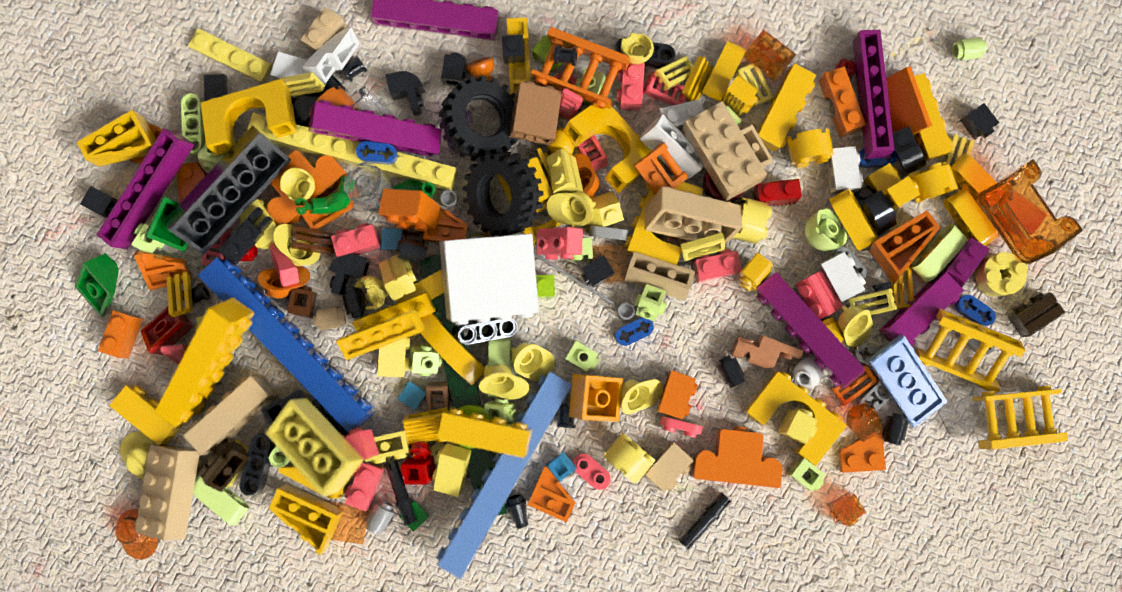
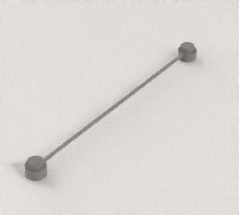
[440,190,635,320]

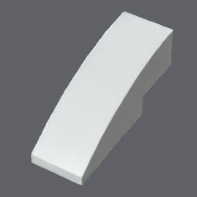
[303,27,359,84]

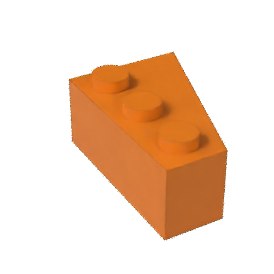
[869,210,940,284]

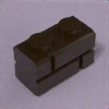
[1008,292,1065,337]
[199,438,250,492]

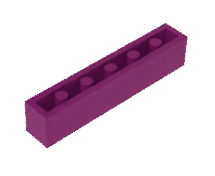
[371,0,499,41]
[853,29,894,159]
[308,100,442,157]
[97,128,195,249]
[756,272,865,389]

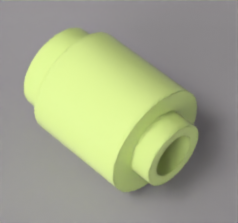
[952,37,987,61]

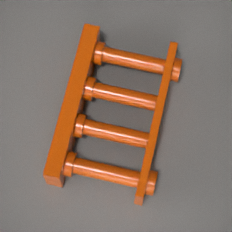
[531,27,630,109]

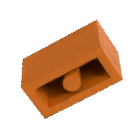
[98,310,143,359]
[656,370,698,420]

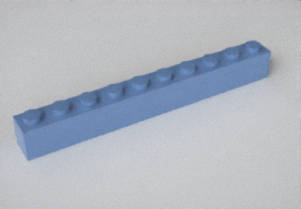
[436,372,572,579]

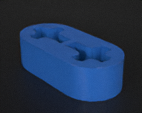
[356,141,398,165]
[858,148,897,168]
[955,295,996,326]
[615,318,654,346]

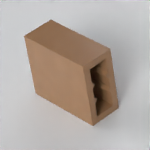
[509,81,562,146]

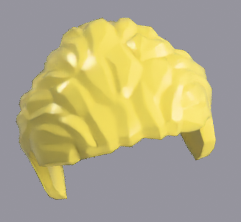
[355,275,388,310]

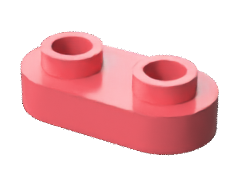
[659,416,703,438]
[573,453,611,490]

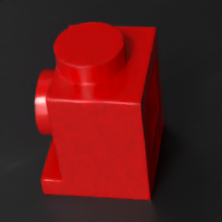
[400,455,436,485]

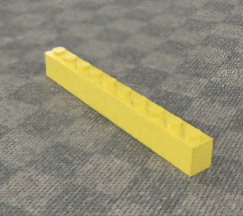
[247,113,458,191]

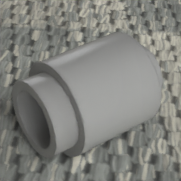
[365,500,395,535]

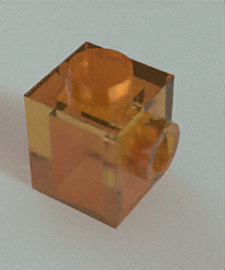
[846,402,882,442]
[827,492,867,527]

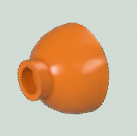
[466,57,494,81]

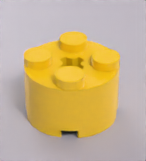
[787,129,834,169]
[907,162,958,204]

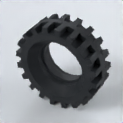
[439,76,518,161]
[462,152,544,236]

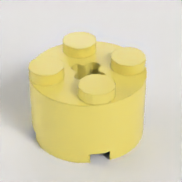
[732,197,772,244]
[974,252,1028,297]
[603,432,655,484]

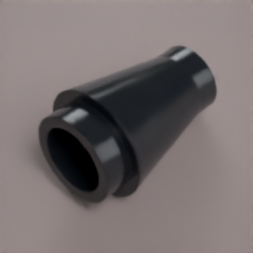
[505,494,529,528]

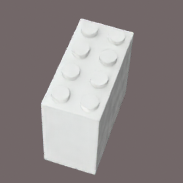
[439,234,539,325]

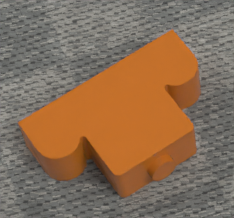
[267,150,350,226]
[691,426,782,488]

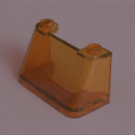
[978,159,1083,264]

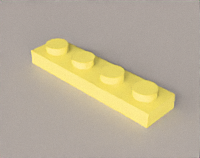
[188,28,273,84]

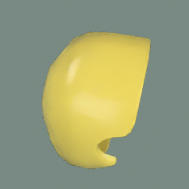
[621,33,654,65]
[280,167,315,201]

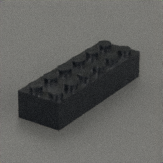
[164,126,291,255]

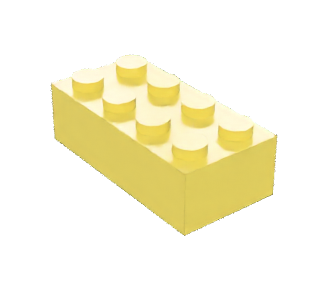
[266,398,364,496]

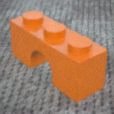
[819,66,866,138]

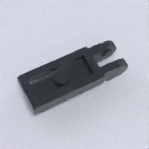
[218,207,273,265]

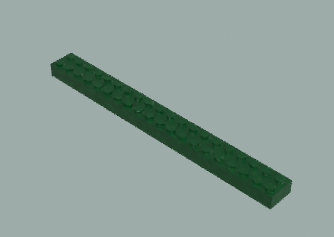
[420,254,507,516]

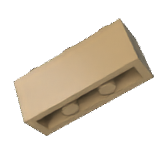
[625,252,695,301]

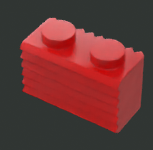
[753,179,802,207]

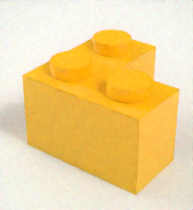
[863,163,920,210]

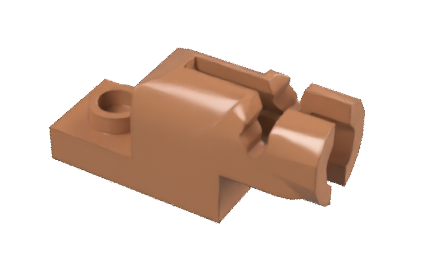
[730,335,804,368]

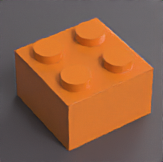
[378,189,440,232]

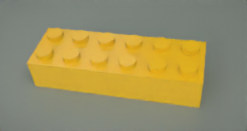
[154,298,255,427]

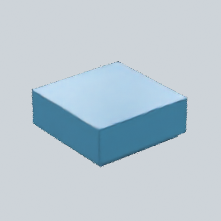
[381,228,402,251]
[398,381,426,411]
[546,451,577,482]

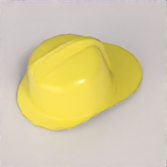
[547,191,596,225]
[273,224,320,266]
[837,306,873,347]
[511,343,555,381]
[479,364,529,400]
[621,379,663,415]
[120,432,155,479]

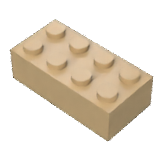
[682,101,767,202]
[645,186,742,245]
[184,376,280,455]
[135,445,200,541]

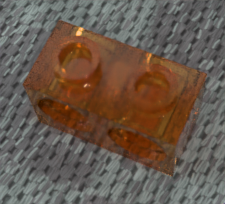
[743,29,797,81]

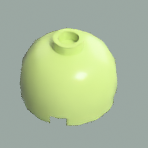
[805,208,847,252]

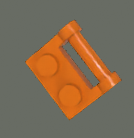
[633,142,688,195]

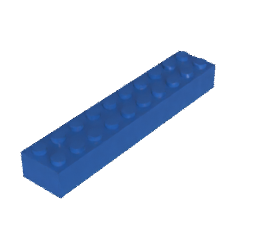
[198,258,375,432]

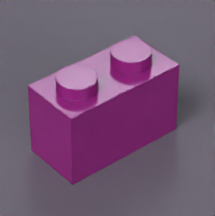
[946,237,990,288]

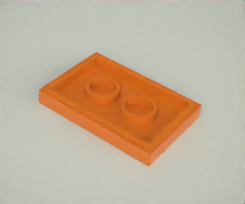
[886,67,932,135]

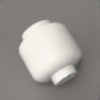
[793,356,825,388]

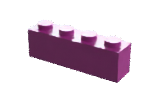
[879,272,964,346]

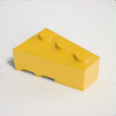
[77,110,156,167]
[269,484,344,555]

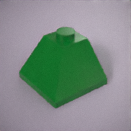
[145,196,188,252]
[75,253,119,317]

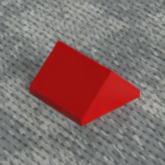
[141,306,194,355]

